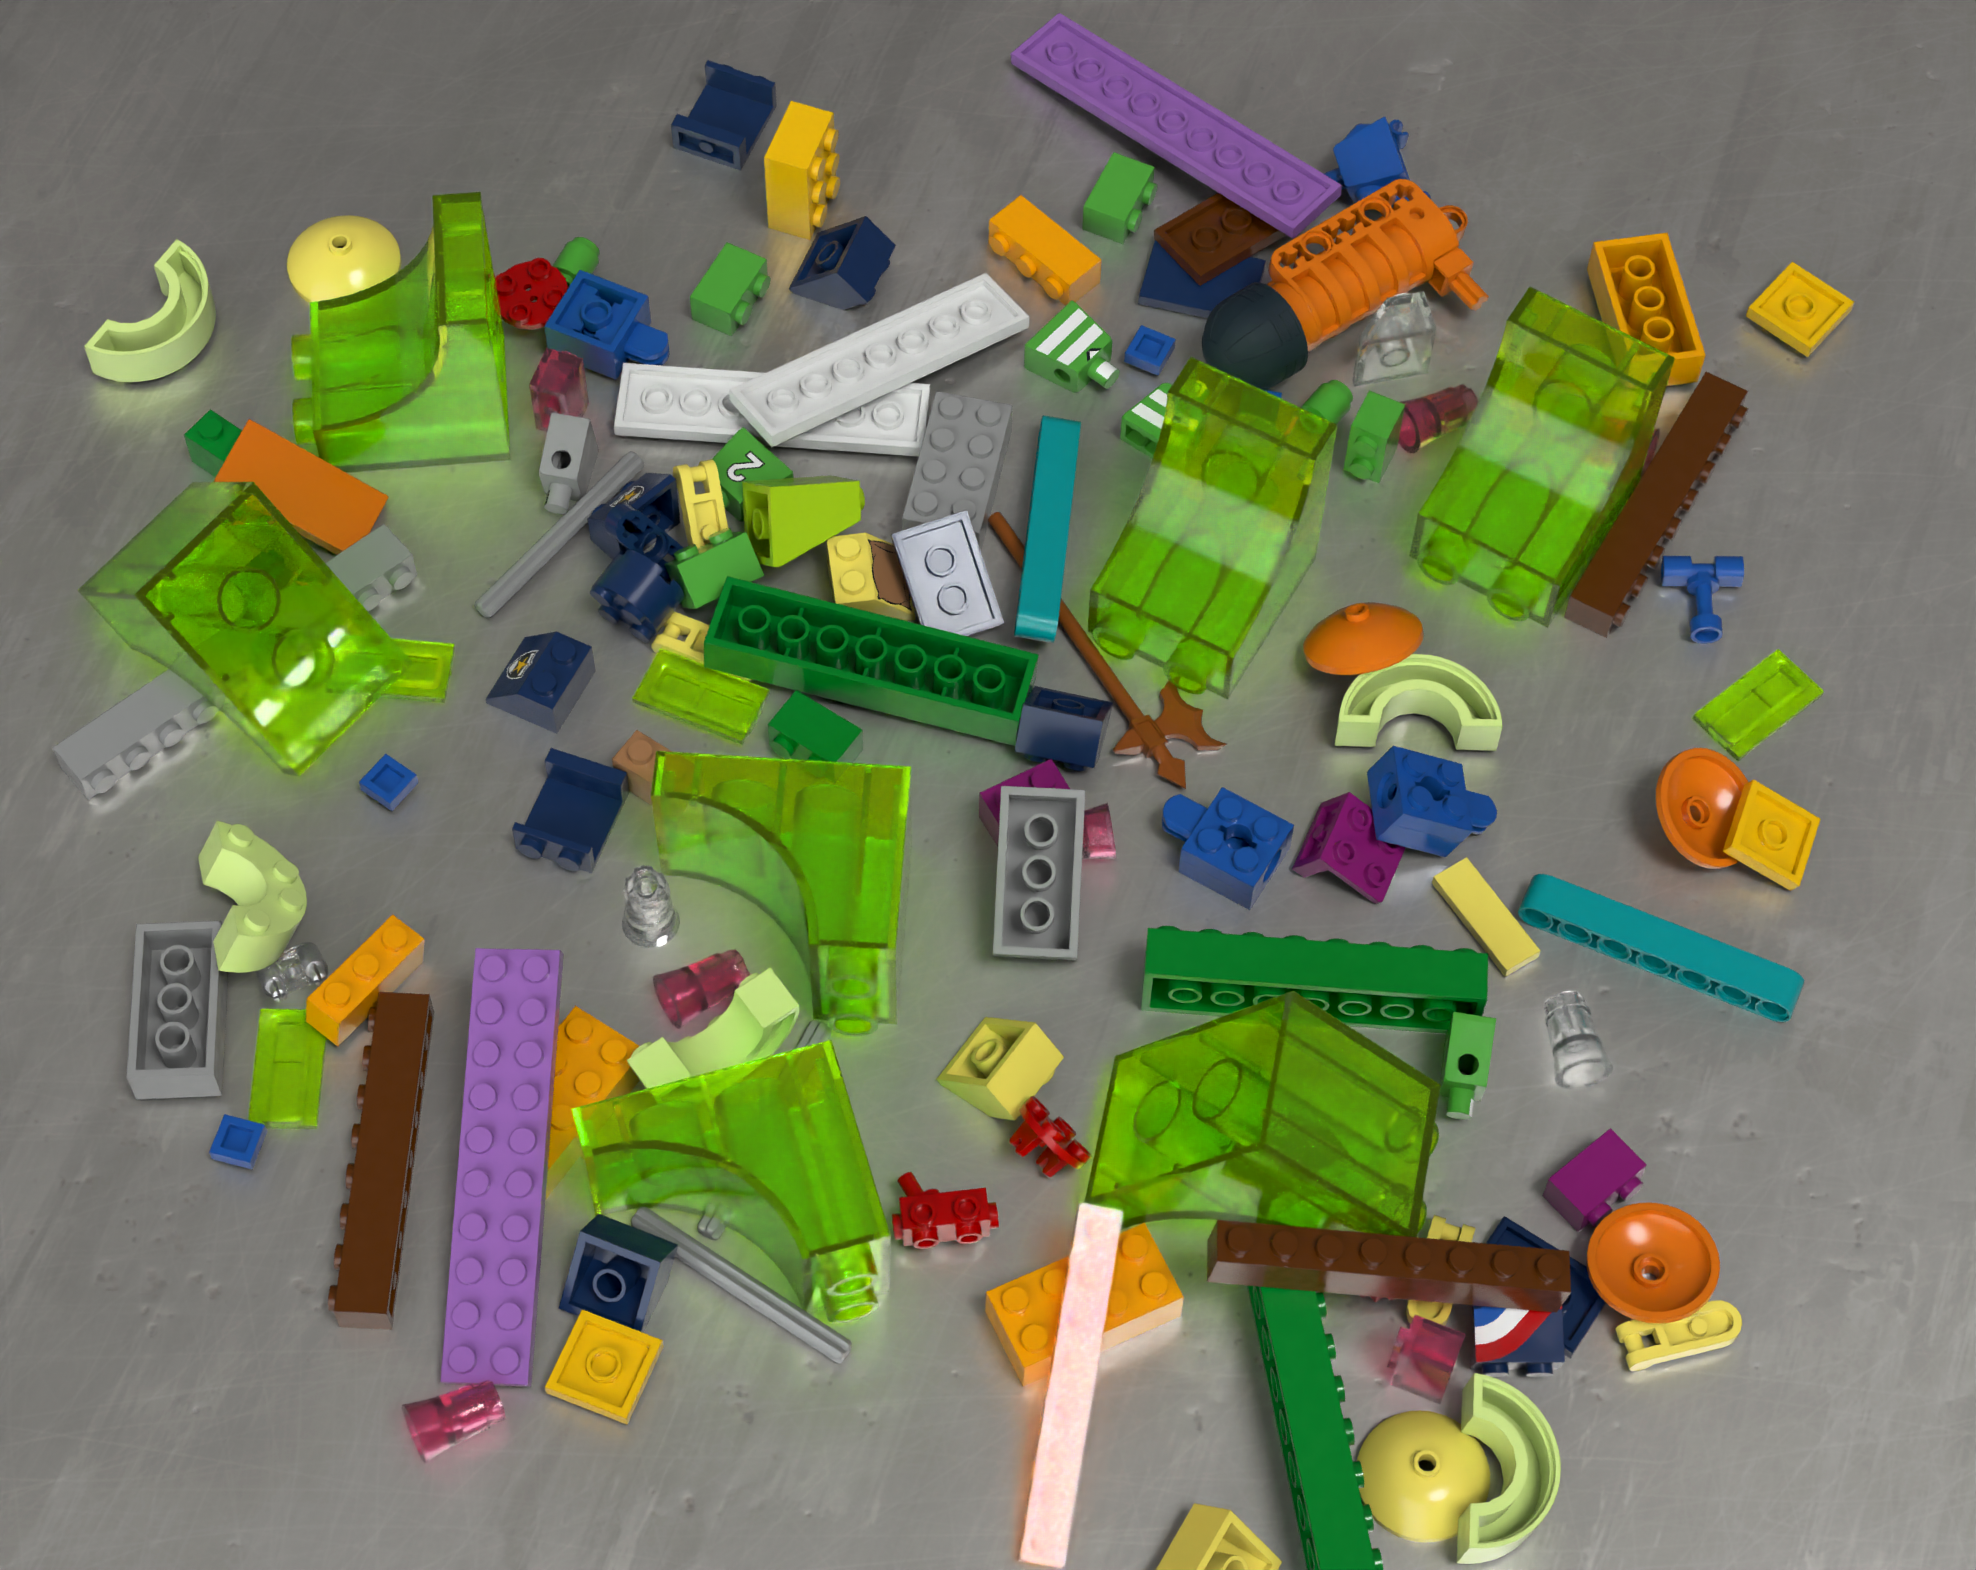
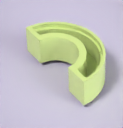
[84,239,216,382]
[1334,654,1503,751]
[198,821,307,973]
[627,968,799,1110]
[1457,1373,1561,1564]

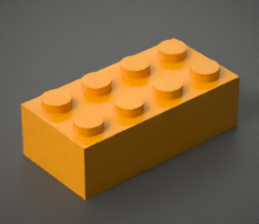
[1587,233,1706,392]
[545,1005,640,1201]
[985,1222,1184,1387]

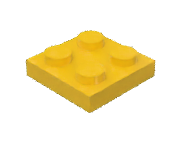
[1746,262,1854,357]
[1723,779,1821,891]
[545,1309,664,1425]

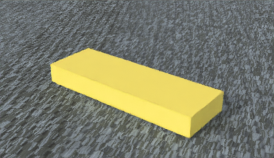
[1432,857,1540,977]

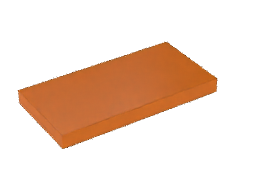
[211,419,389,555]

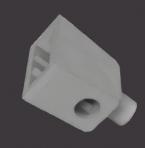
[539,413,599,514]

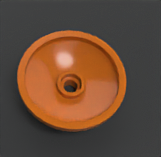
[1303,602,1424,675]
[1656,748,1748,869]
[1586,1202,1720,1323]

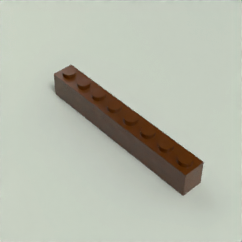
[1564,372,1749,638]
[328,992,434,1330]
[1207,1219,1571,1313]

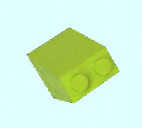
[742,475,865,567]

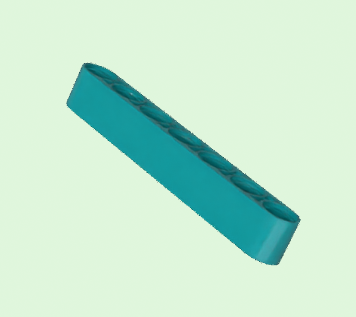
[1014,415,1081,643]
[1518,874,1804,1022]

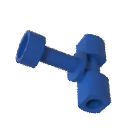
[1661,556,1744,644]

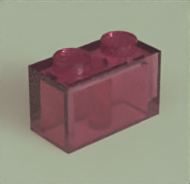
[529,348,589,432]
[1387,1315,1466,1404]

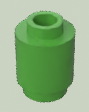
[553,237,600,288]
[1298,380,1353,436]

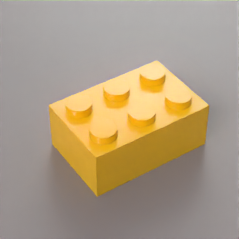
[764,101,840,240]

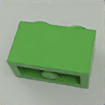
[1082,152,1158,244]
[690,242,771,336]
[1344,390,1405,483]
[664,528,765,609]

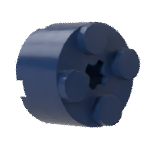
[590,549,685,643]

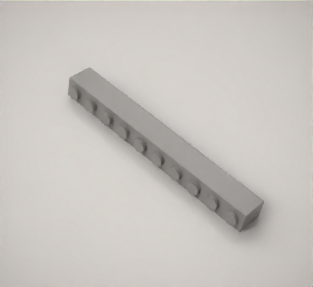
[52,524,417,800]

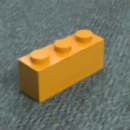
[988,195,1102,306]
[306,914,425,1046]

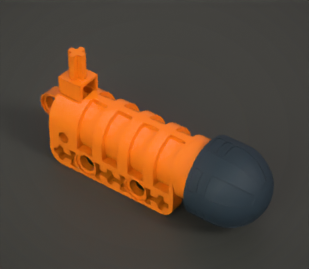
[1202,179,1489,392]

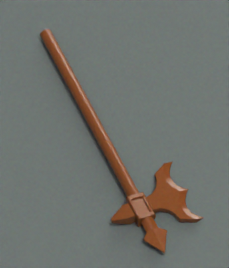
[988,512,1227,789]

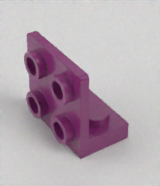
[1292,792,1406,904]

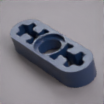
[605,503,684,582]

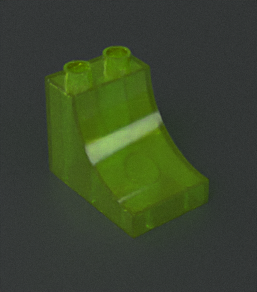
[291,192,511,473]
[1409,287,1675,628]
[1087,357,1337,699]
[77,482,414,776]
[651,751,912,1036]
[1083,991,1441,1237]
[571,1040,891,1323]

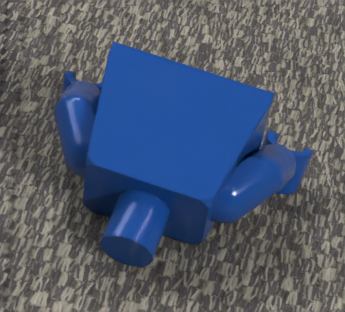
[1323,117,1431,208]

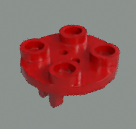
[493,258,568,330]
[1009,1096,1092,1178]

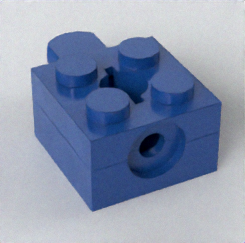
[544,270,670,380]
[1367,746,1497,857]
[1162,787,1294,910]

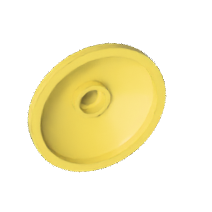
[287,215,401,311]
[1357,1410,1490,1543]

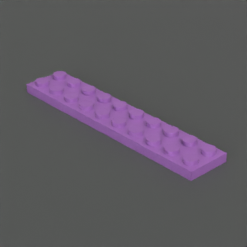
[1011,13,1342,239]
[440,948,564,1387]

